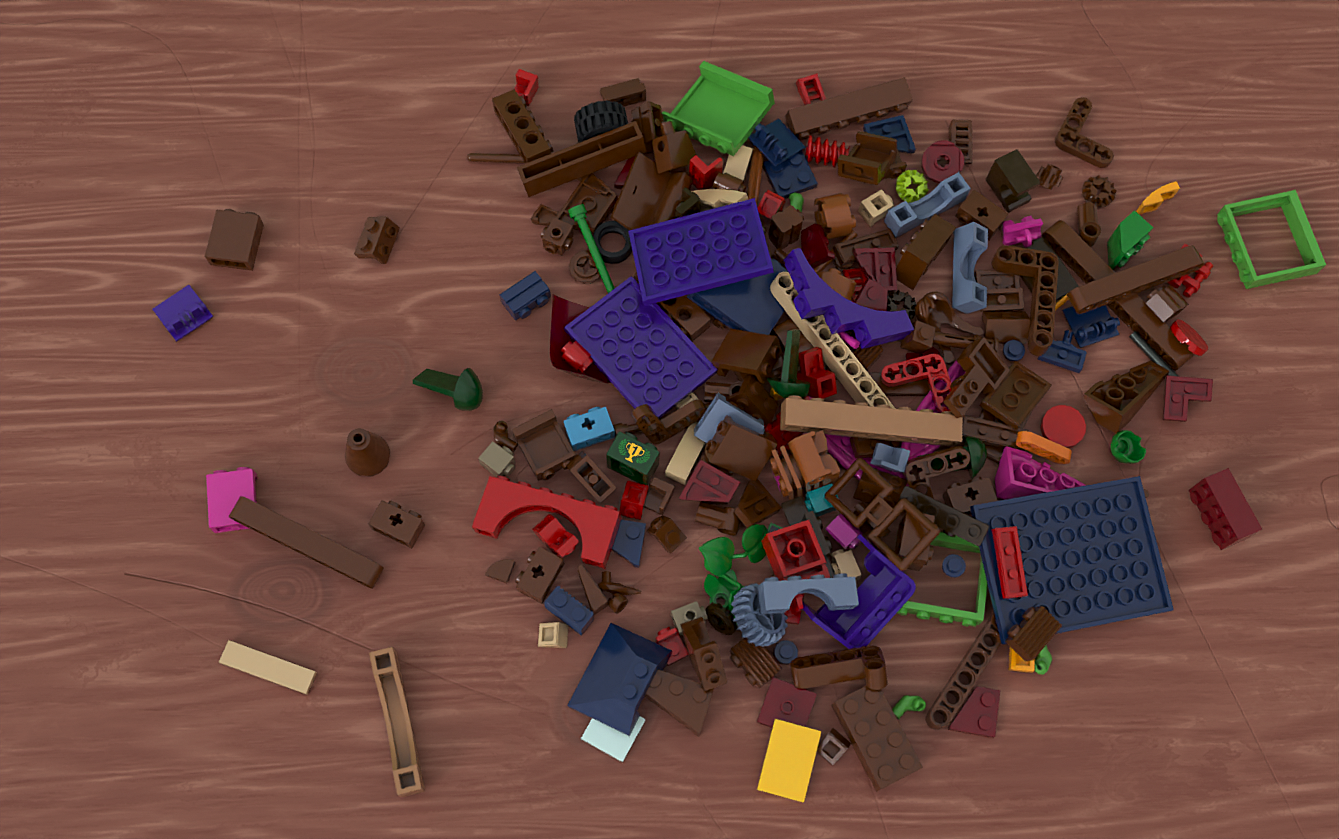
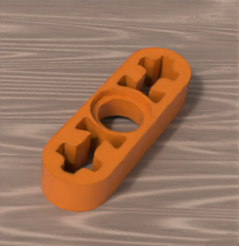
[1016,431,1072,464]

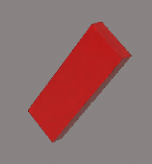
[992,526,1028,599]

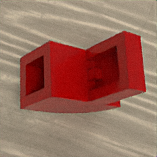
[797,347,837,399]
[532,514,579,558]

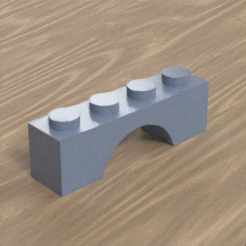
[884,172,971,238]
[952,222,988,314]
[758,573,859,615]

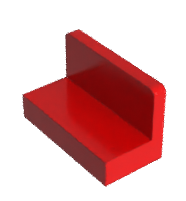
[689,155,723,190]

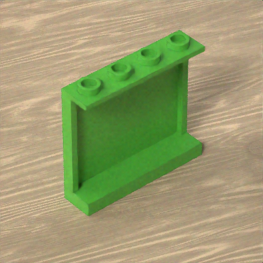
[662,61,775,156]

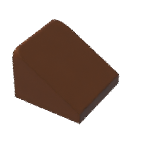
[817,728,851,765]

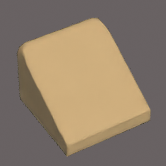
[538,622,568,648]

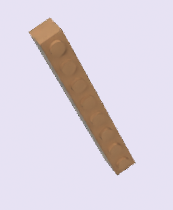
[780,396,963,447]

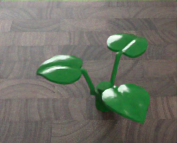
[699,524,768,626]

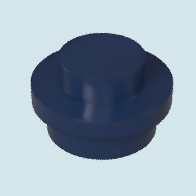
[1003,340,1025,361]
[942,554,966,578]
[774,640,798,664]

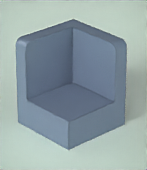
[870,443,910,473]

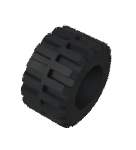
[574,101,628,143]

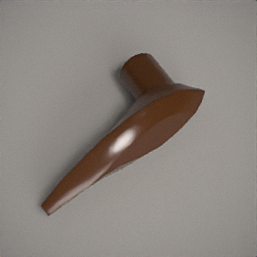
[598,571,641,595]

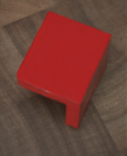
[514,69,539,106]

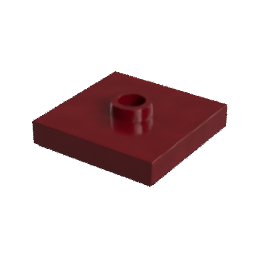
[757,677,817,728]

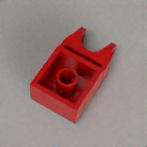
[761,520,830,612]

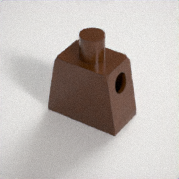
[652,121,696,173]

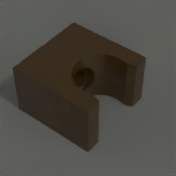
[986,149,1040,213]

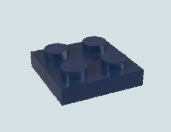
[763,151,818,199]

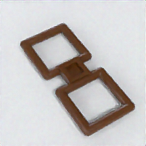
[824,458,940,571]

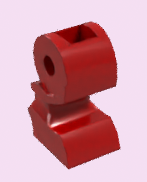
[757,190,786,219]

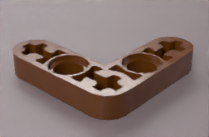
[1055,97,1114,168]
[632,399,707,444]
[904,446,970,498]

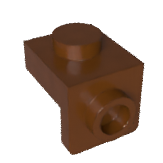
[647,516,687,554]

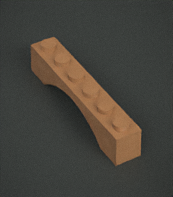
[369,647,425,797]

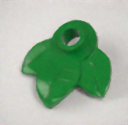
[704,569,745,610]

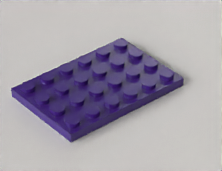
[629,198,774,306]
[564,276,717,418]

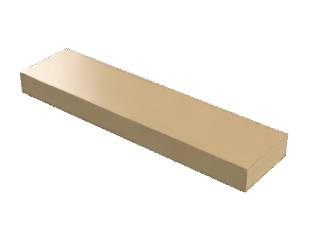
[219,640,317,695]

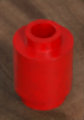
[561,341,594,373]

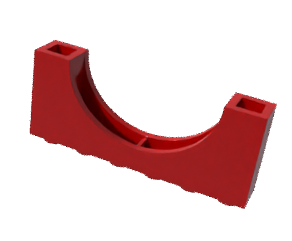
[472,476,622,569]

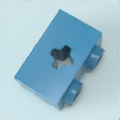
[563,407,615,451]

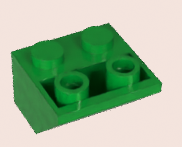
[1107,210,1154,270]

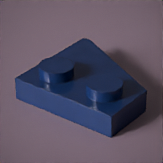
[612,520,646,568]

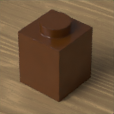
[900,320,936,354]

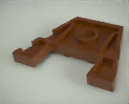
[531,173,618,232]

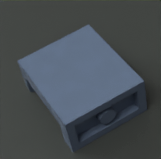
[694,393,765,443]

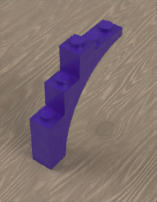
[784,248,914,349]

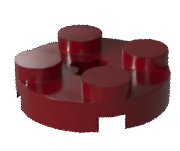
[921,140,964,183]

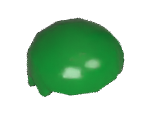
[1110,430,1146,464]

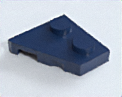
[863,115,916,154]

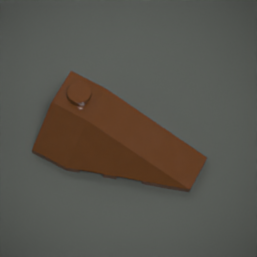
[1083,361,1169,434]

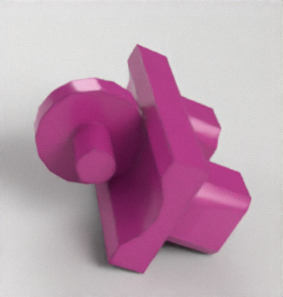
[1002,216,1043,248]

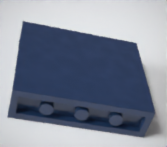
[687,259,789,335]

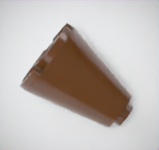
[345,428,390,477]

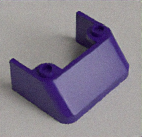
[802,534,916,649]

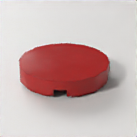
[1171,319,1209,356]
[1040,405,1086,448]

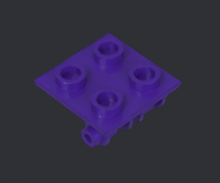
[152,285,213,342]

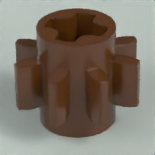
[1036,163,1063,190]

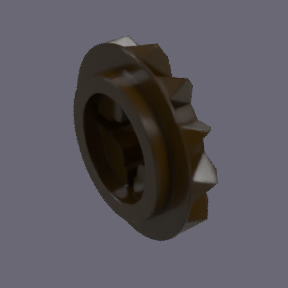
[887,290,916,321]
[705,602,737,635]

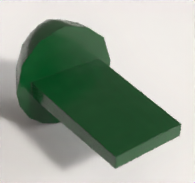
[767,329,810,399]
[413,368,483,411]
[917,436,988,479]

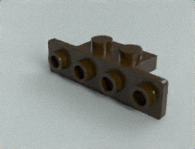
[897,486,989,546]
[781,496,835,578]

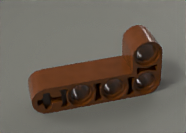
[790,645,888,690]

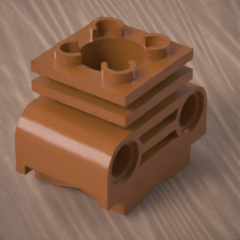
[769,430,840,500]

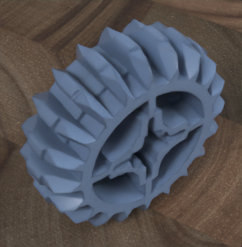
[731,583,788,647]

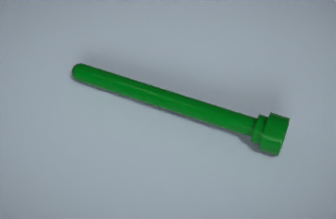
[568,204,615,293]

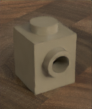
[478,441,515,477]
[670,601,708,636]

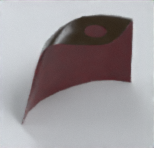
[550,294,611,384]

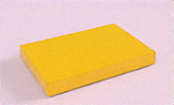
[757,719,821,803]

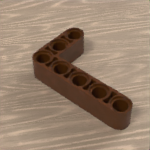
[991,245,1059,356]

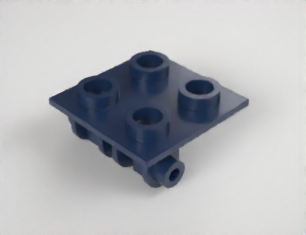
[748,118,806,166]
[1062,305,1120,348]

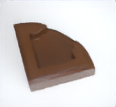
[485,559,515,583]

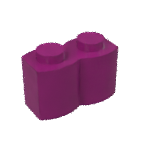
[825,514,863,549]

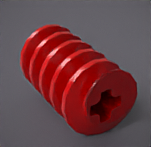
[805,135,850,168]

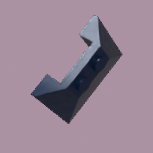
[567,623,672,737]

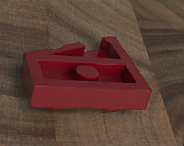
[853,247,898,291]
[679,460,741,502]
[948,686,1000,738]

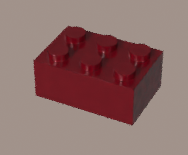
[1189,468,1262,550]

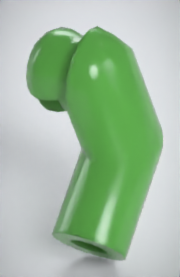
[789,193,804,212]
[1034,646,1052,674]
[892,695,926,719]

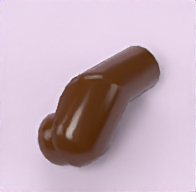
[493,421,518,452]

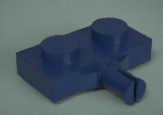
[1038,330,1087,373]

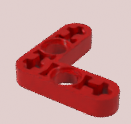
[881,354,952,413]

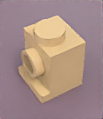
[858,189,894,227]
[831,549,862,581]

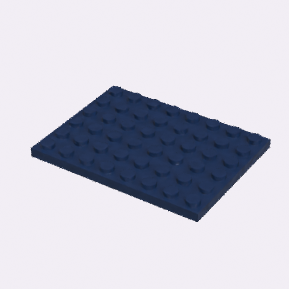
[970,476,1174,644]

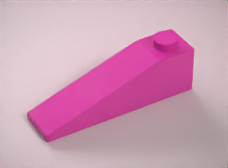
[995,446,1086,500]

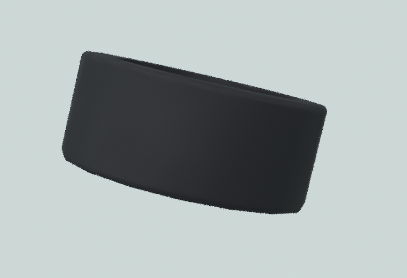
[593,221,632,264]

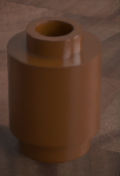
[713,172,746,192]

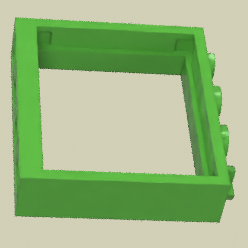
[1217,190,1326,289]
[896,530,987,627]

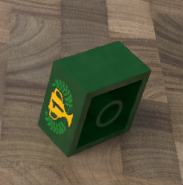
[606,431,660,485]

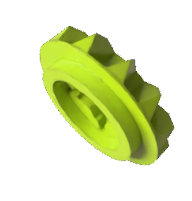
[896,170,929,203]

